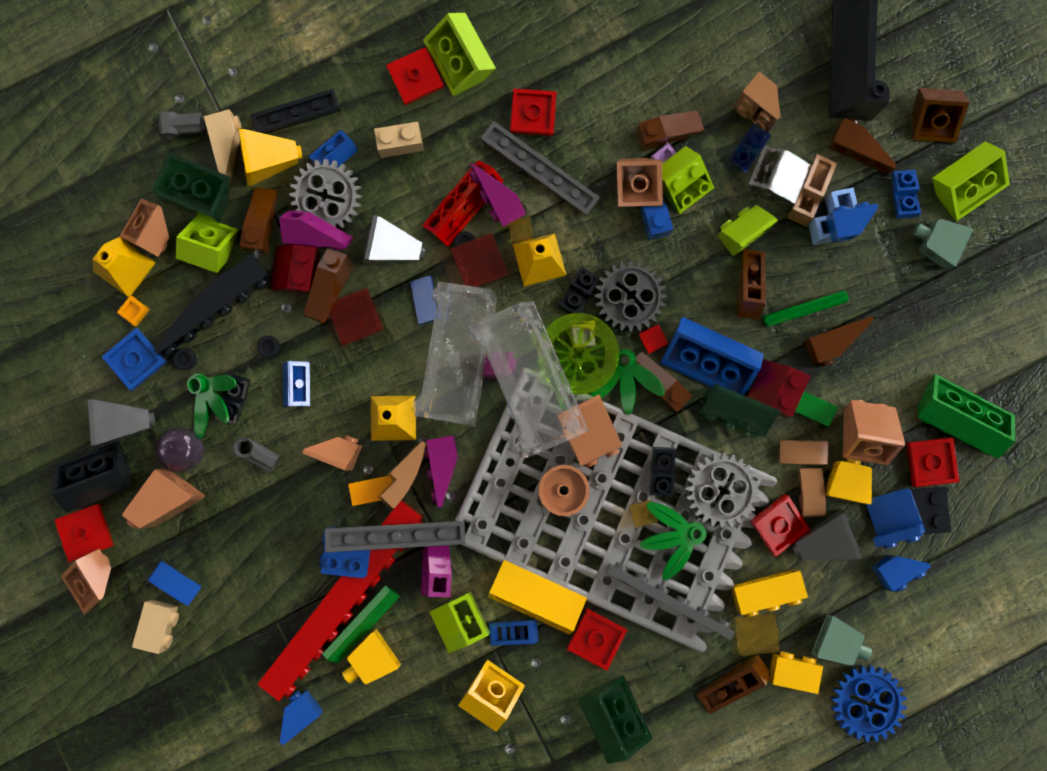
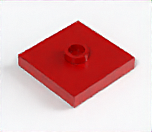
[386,47,444,106]
[510,89,557,136]
[906,438,960,487]
[750,494,810,557]
[54,504,114,562]
[566,608,628,671]

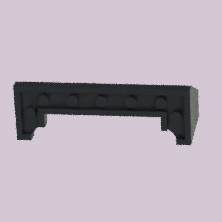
[829,0,890,121]

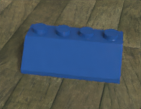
[660,317,764,400]

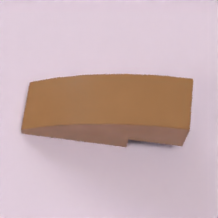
[787,154,837,227]
[378,441,425,510]

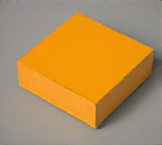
[117,295,150,327]

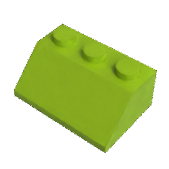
[423,13,496,96]
[932,141,1010,221]

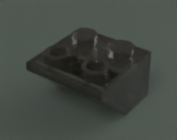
[749,145,811,206]

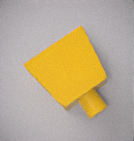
[825,458,872,505]
[342,629,401,685]

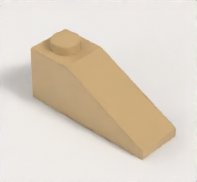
[204,109,242,185]

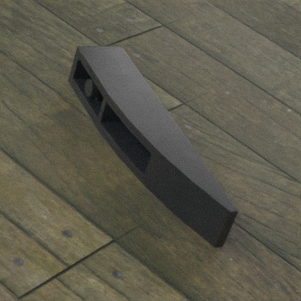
[155,254,271,357]

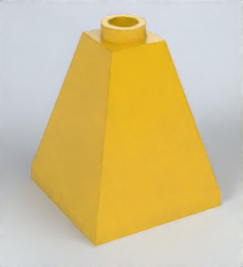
[239,129,302,186]
[512,233,566,287]
[92,237,156,297]
[371,396,416,441]

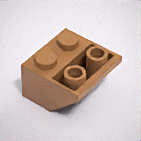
[734,71,780,134]

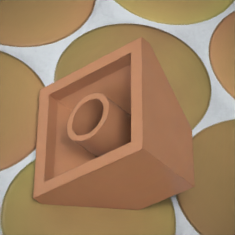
[617,158,663,207]
[119,199,169,256]
[302,435,362,471]
[61,549,111,614]

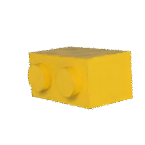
[768,651,823,694]

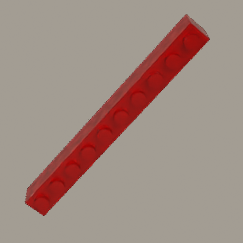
[257,500,424,701]

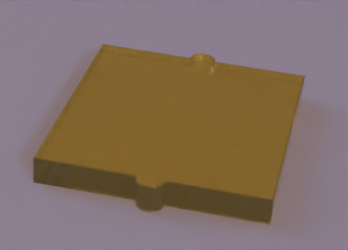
[735,613,780,656]

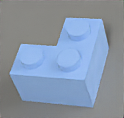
[808,188,864,245]

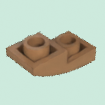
[780,440,829,464]
[797,468,826,517]

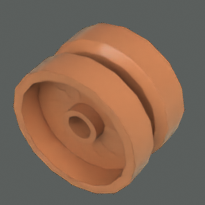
[538,465,590,516]

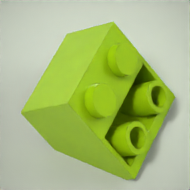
[662,146,714,214]
[430,591,490,653]

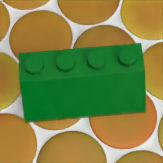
[918,374,1015,459]

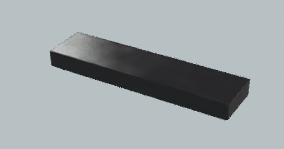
[250,88,341,134]

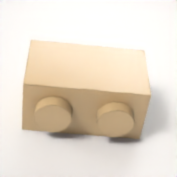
[374,122,424,158]
[132,600,179,654]

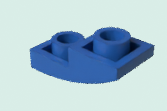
[892,170,921,219]
[148,560,201,606]

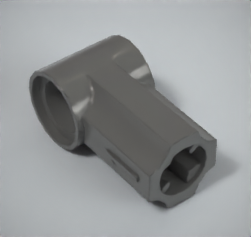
[158,112,205,139]
[234,438,281,473]

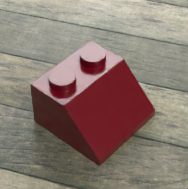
[270,244,320,295]
[745,359,811,419]

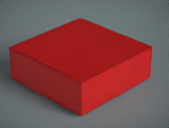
[638,324,668,354]

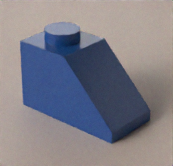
[639,201,673,240]
[280,690,324,746]

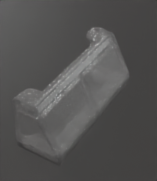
[412,281,497,428]
[469,301,589,458]

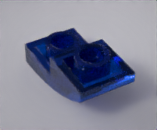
[728,123,771,172]

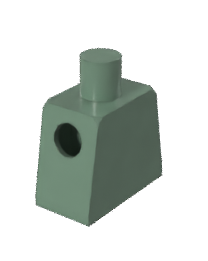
[913,219,973,271]
[811,614,872,666]

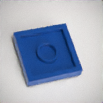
[102,328,167,391]

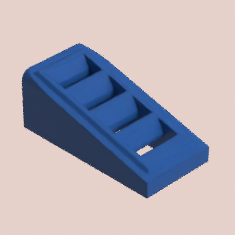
[489,619,538,646]

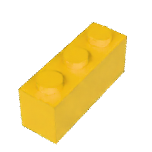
[731,569,808,617]

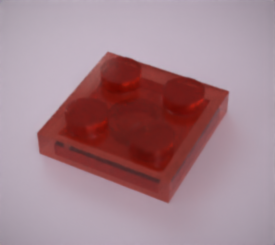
[450,232,508,291]
[329,288,385,346]

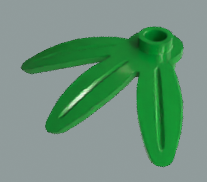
[591,349,665,415]
[187,373,236,439]
[640,502,706,580]

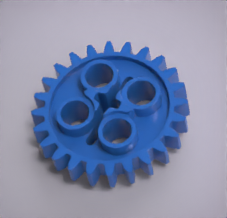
[830,665,907,742]

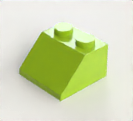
[717,205,778,256]
[176,215,238,273]

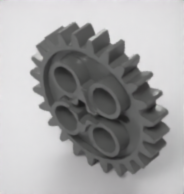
[594,260,667,333]

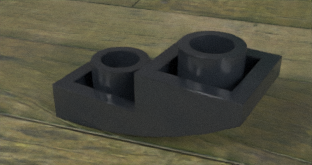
[558,266,600,319]
[215,373,251,425]
[650,446,676,497]

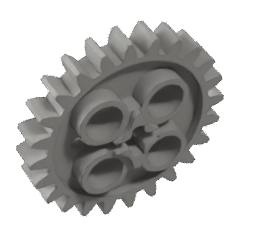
[289,159,363,228]
[684,453,761,528]

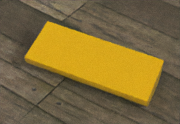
[487,560,587,635]

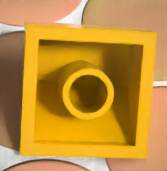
[458,660,525,732]

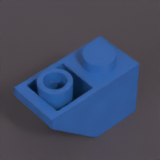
[826,202,878,243]
[871,555,931,592]

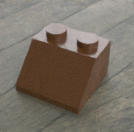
[912,88,970,143]

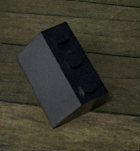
[52,441,131,513]

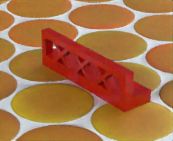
[422,160,504,247]

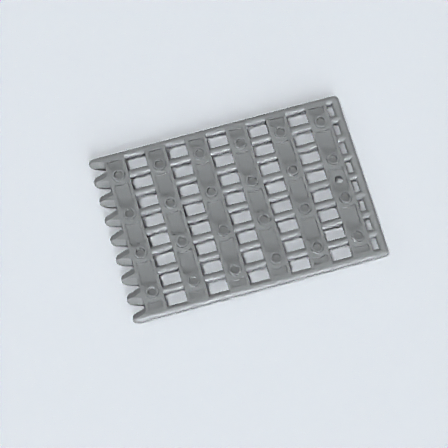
[455,367,777,652]

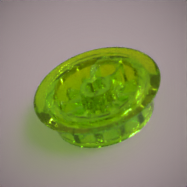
[538,313,619,394]

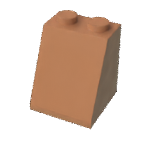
[556,395,622,468]
[843,400,905,465]
[122,469,205,529]

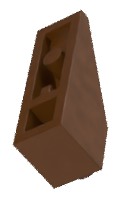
[636,110,705,152]
[828,118,896,175]
[240,187,278,255]
[303,248,354,323]
[737,249,766,320]
[804,316,874,367]
[636,352,693,414]
[697,655,771,714]

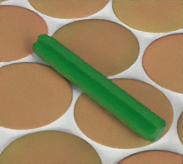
[763,291,849,327]

